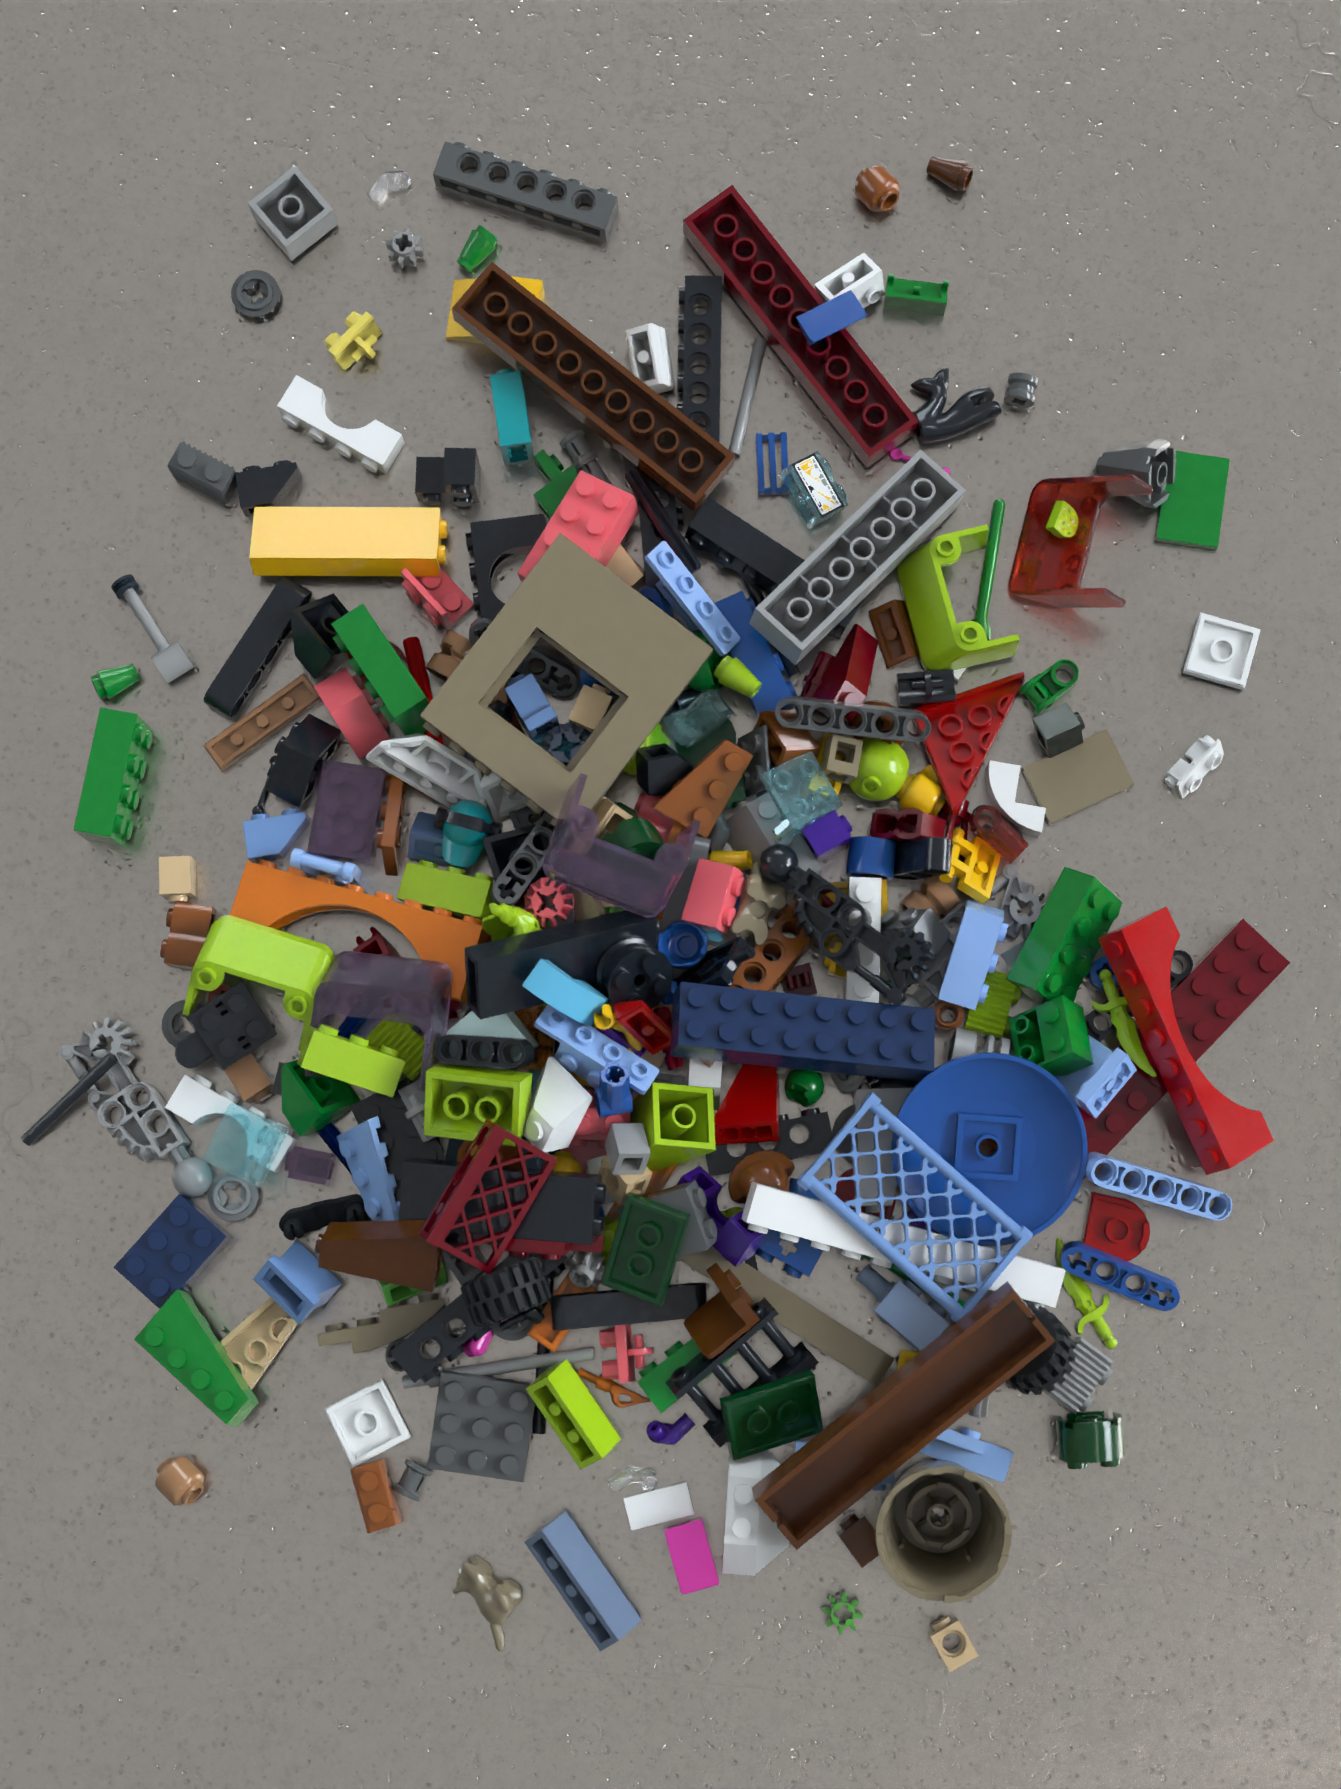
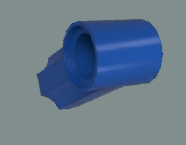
[594,1062,633,1118]

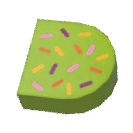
[1046,501,1078,538]

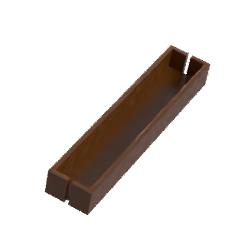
[752,1281,1055,1550]

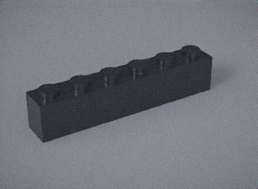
[684,497,865,639]

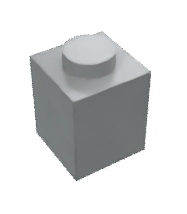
[604,1122,651,1175]

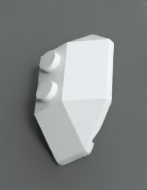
[365,733,488,808]
[722,1450,789,1576]

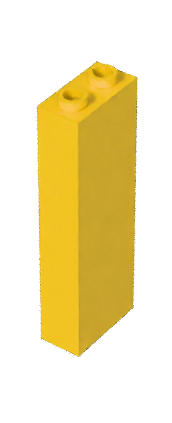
[249,507,448,577]

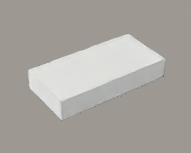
[623,1482,694,1531]

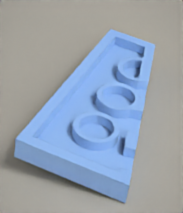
[336,1116,400,1221]

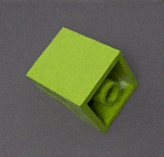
[630,1082,716,1171]

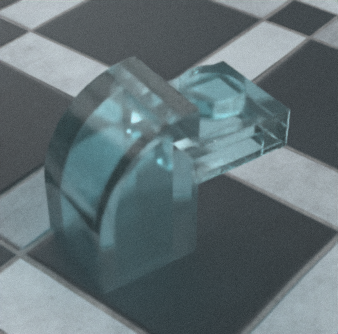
[663,689,735,749]

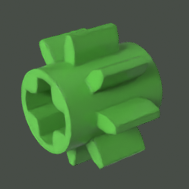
[822,1591,863,1635]

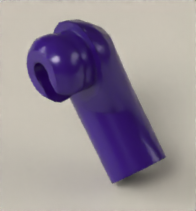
[646,1413,696,1445]

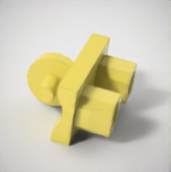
[324,311,383,371]

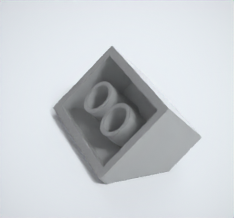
[726,789,822,895]

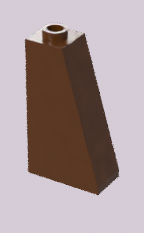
[315,1220,443,1292]

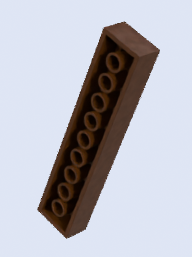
[452,261,735,512]

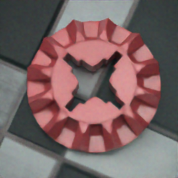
[524,877,574,928]

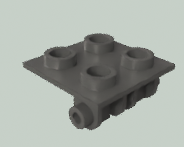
[736,725,772,799]

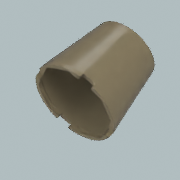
[876,1459,1012,1603]

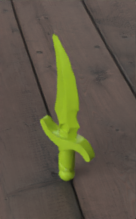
[1092,969,1157,1077]
[1056,1238,1117,1349]

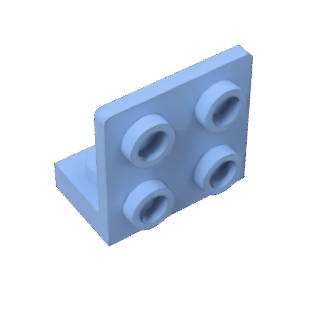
[1054,1035,1137,1119]

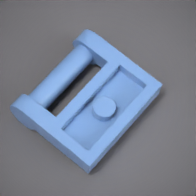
[290,848,362,885]

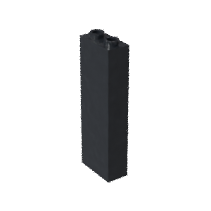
[464,906,660,1020]
[399,1158,606,1245]

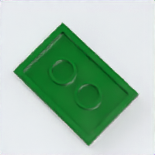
[1155,451,1230,550]

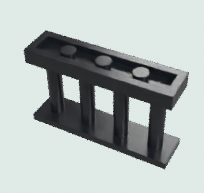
[665,1297,819,1447]

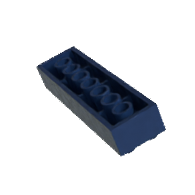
[670,982,935,1082]

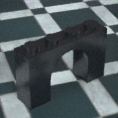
[466,513,548,644]

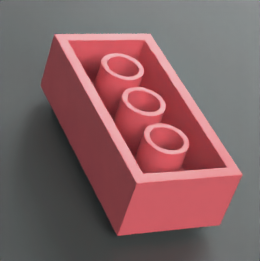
[517,470,640,582]

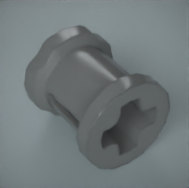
[393,1458,433,1501]

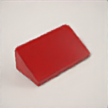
[614,1000,671,1055]

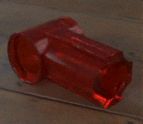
[969,805,1029,864]

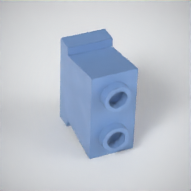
[505,673,559,739]
[253,1239,342,1324]

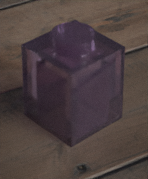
[285,1146,336,1186]

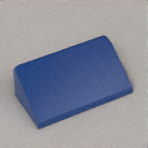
[796,290,867,346]

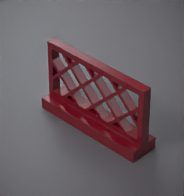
[419,1118,558,1274]

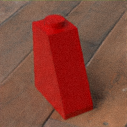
[714,1064,780,1145]

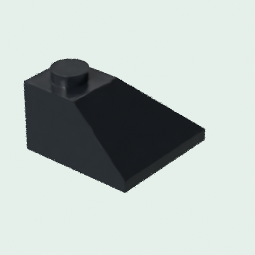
[290,593,352,679]
[482,824,560,899]

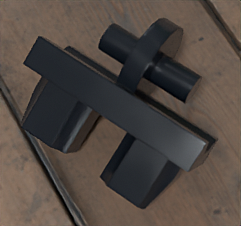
[896,669,956,706]

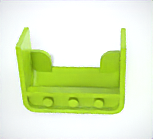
[897,524,1020,671]
[183,915,335,1051]

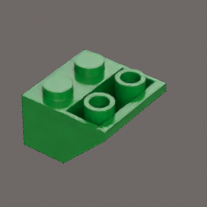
[1009,995,1094,1076]

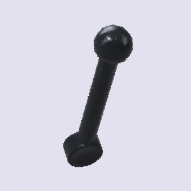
[252,755,277,815]

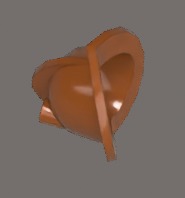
[728,1150,795,1204]

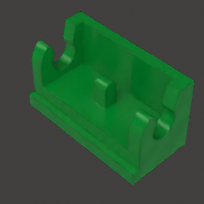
[883,273,949,315]

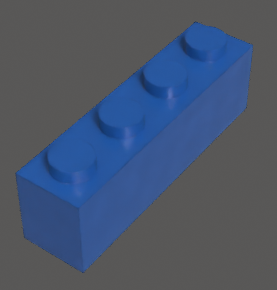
[714,591,797,719]

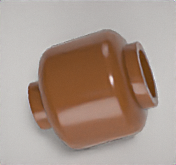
[855,165,900,212]

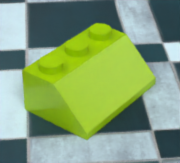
[424,1062,532,1146]

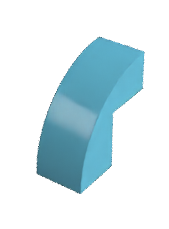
[522,959,609,1026]

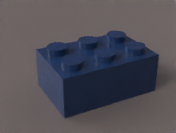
[114,1194,233,1309]

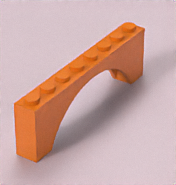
[230,859,489,1004]

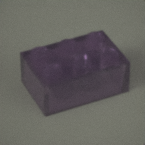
[307,759,388,867]

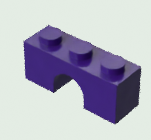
[677,1166,770,1267]

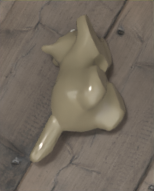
[730,862,787,945]
[453,1555,522,1651]

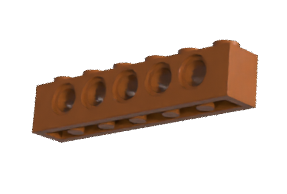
[699,901,813,1068]

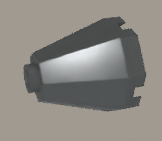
[1096,439,1176,508]

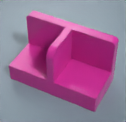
[665,1517,720,1594]

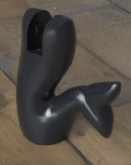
[911,368,1002,444]

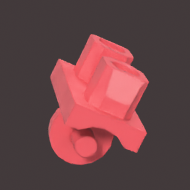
[599,1324,653,1383]

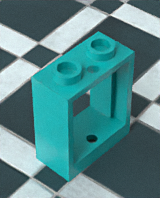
[490,369,534,465]

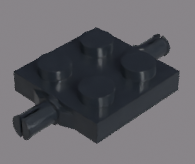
[672,936,756,987]

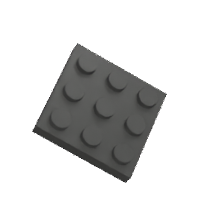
[427,1370,535,1482]

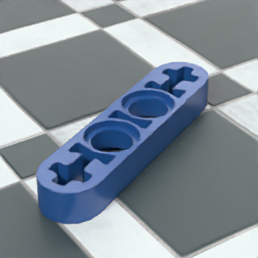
[1060,1241,1180,1311]

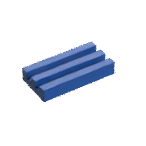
[756,432,789,496]

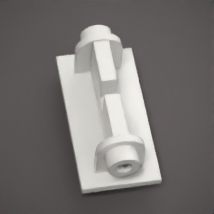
[1164,735,1224,799]

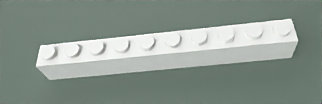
[741,1182,1066,1309]

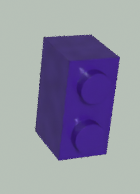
[801,810,853,864]

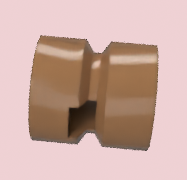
[426,630,473,682]
[900,876,960,922]

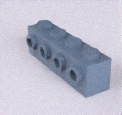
[524,1511,642,1652]

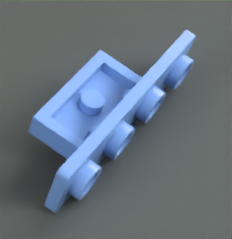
[645,541,740,656]
[534,1004,659,1095]
[919,1426,1013,1482]

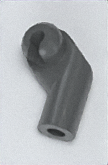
[707,812,730,853]

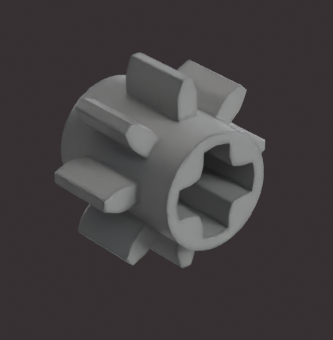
[386,228,424,269]
[565,1251,605,1288]

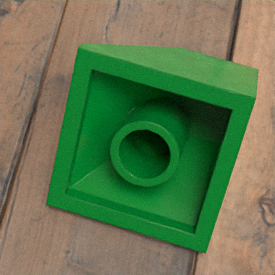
[281,1060,361,1137]

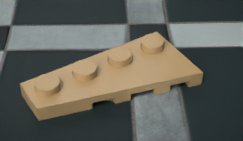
[220,1297,298,1390]

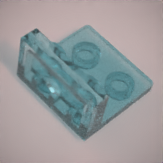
[760,751,843,842]
[203,1102,289,1188]

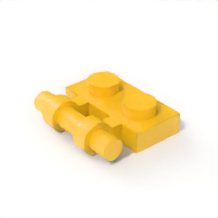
[939,828,1002,904]

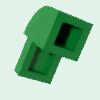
[533,449,577,521]

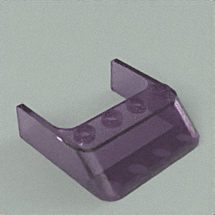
[305,951,453,1092]

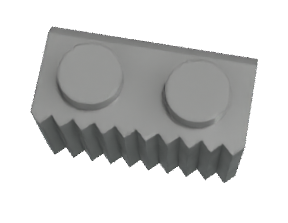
[1042,1337,1113,1414]

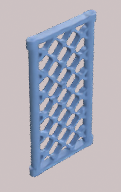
[796,1092,1033,1322]

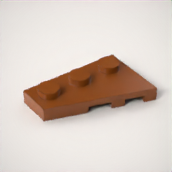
[651,739,754,838]
[376,774,407,876]

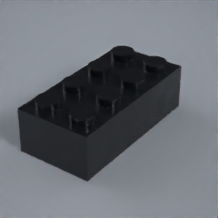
[350,1078,446,1202]

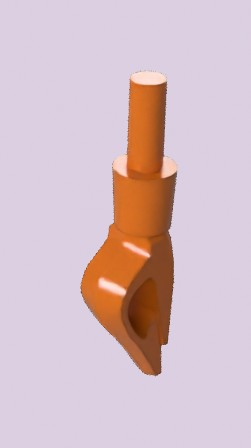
[577,1368,650,1408]

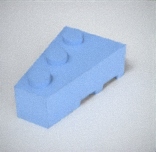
[938,900,1008,1010]

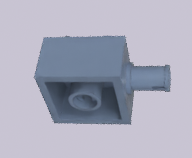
[856,1264,950,1352]

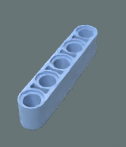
[1083,1152,1232,1221]

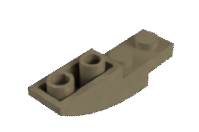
[317,1293,447,1354]

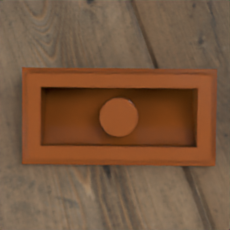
[868,599,920,669]

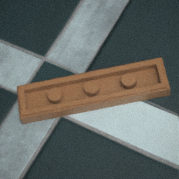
[203,673,322,772]

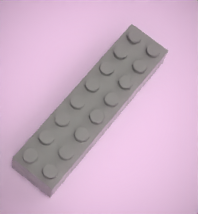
[749,449,967,665]

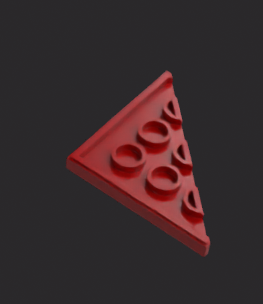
[912,672,1025,815]

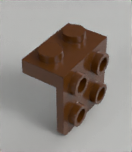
[684,1262,760,1359]

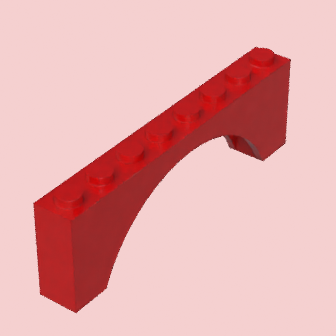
[1099,907,1274,1175]

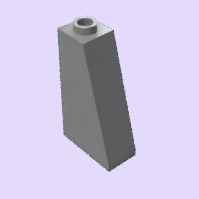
[854,1088,913,1213]

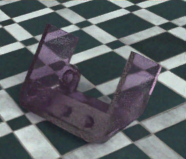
[543,773,700,918]

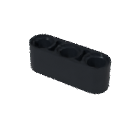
[893,837,953,880]
[435,1034,535,1068]

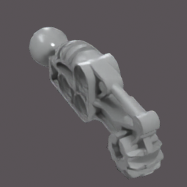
[888,864,1045,1008]
[59,1017,212,1197]

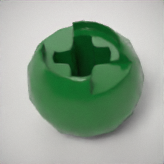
[784,1069,824,1107]

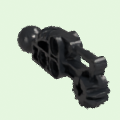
[759,844,934,1005]

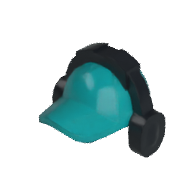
[433,800,503,867]

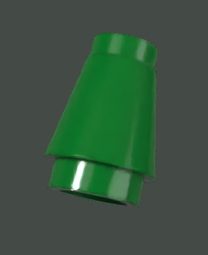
[456,225,498,273]
[90,663,140,700]

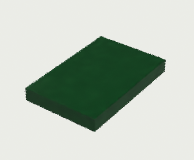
[601,1192,690,1307]
[720,1370,823,1461]

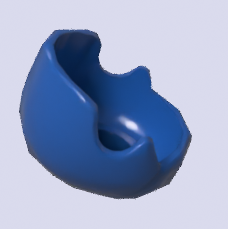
[657,921,708,970]

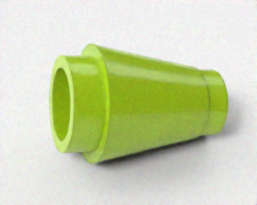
[714,655,762,698]

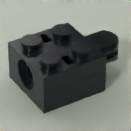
[175,981,277,1070]

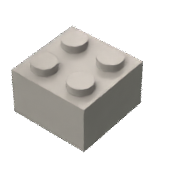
[248,166,338,261]

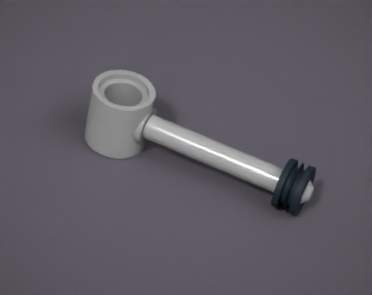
[111,574,194,683]

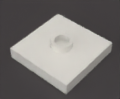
[1183,612,1261,690]
[324,1379,411,1468]

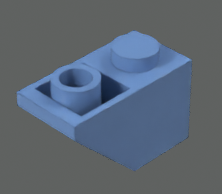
[243,809,310,863]

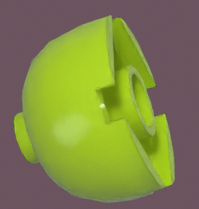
[849,737,910,802]

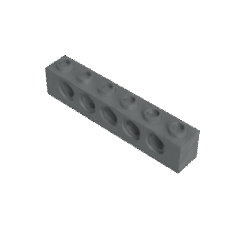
[433,141,618,241]

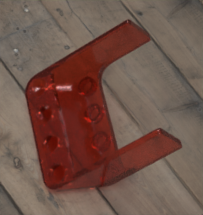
[1009,474,1153,608]

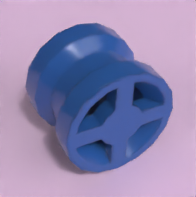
[1087,957,1118,991]

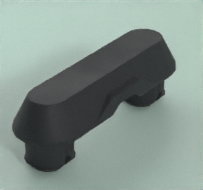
[279,1194,367,1240]

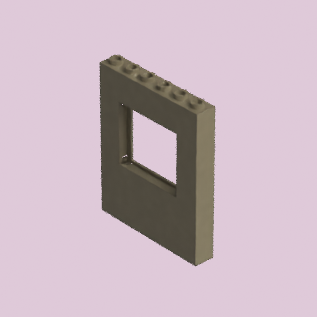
[420,533,713,834]

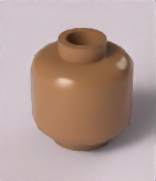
[155,1457,204,1506]

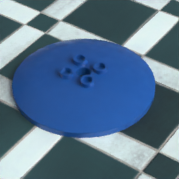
[891,1052,1088,1246]

